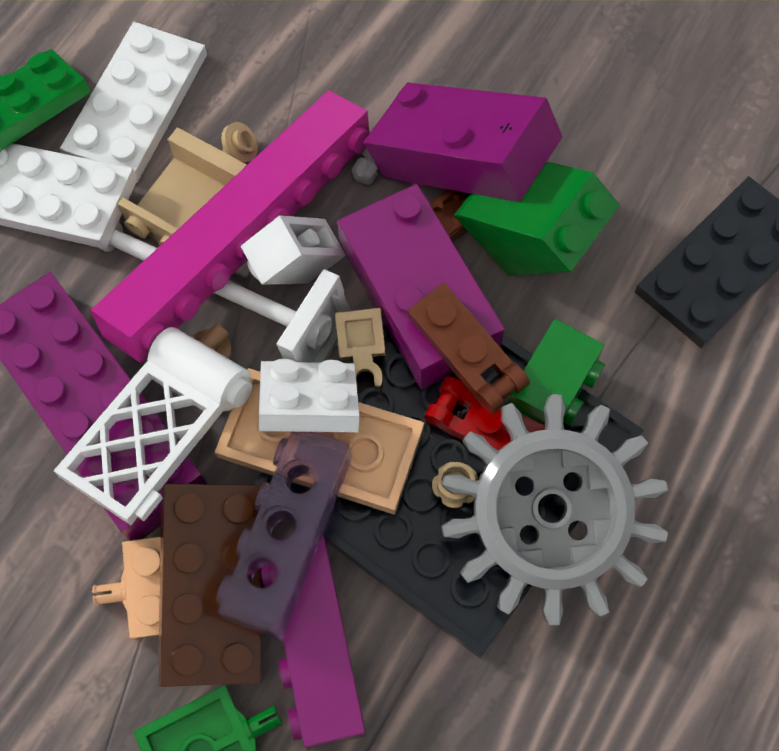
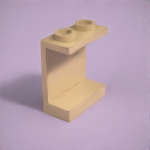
[118,127,247,245]

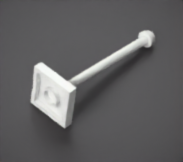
[100,222,351,363]

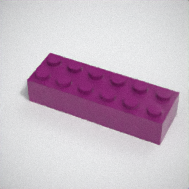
[0,271,207,541]

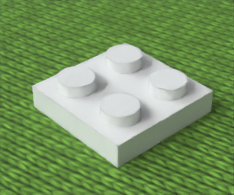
[259,359,359,433]

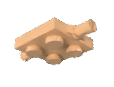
[92,537,161,639]

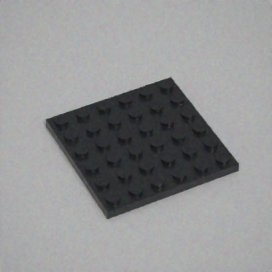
[253,325,644,659]

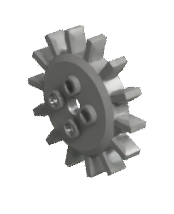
[441,394,668,625]

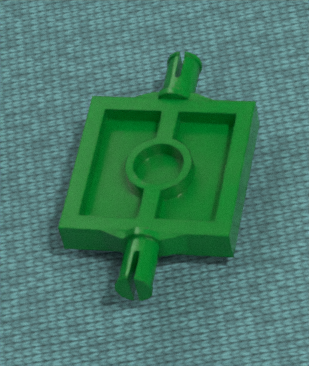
[133,685,283,751]

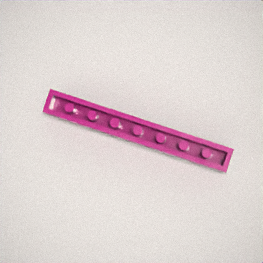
[90,90,370,363]

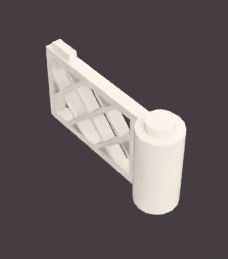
[54,327,252,525]

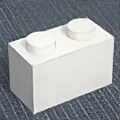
[241,215,346,285]

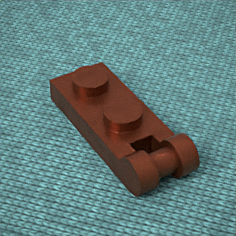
[406,282,530,414]

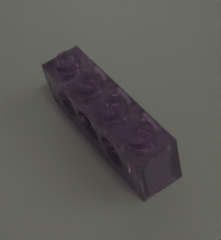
[216,431,352,641]

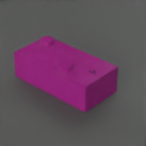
[363,82,563,202]
[337,184,504,389]

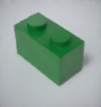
[508,319,606,426]

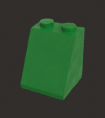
[454,161,620,276]

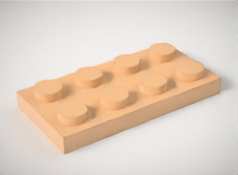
[214,368,424,515]

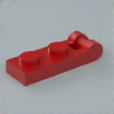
[424,376,545,450]

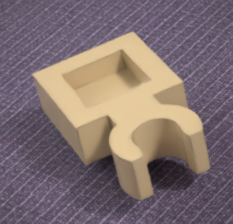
[335,308,386,388]

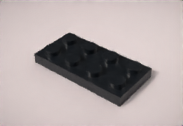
[634,176,779,348]

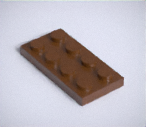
[158,484,261,687]

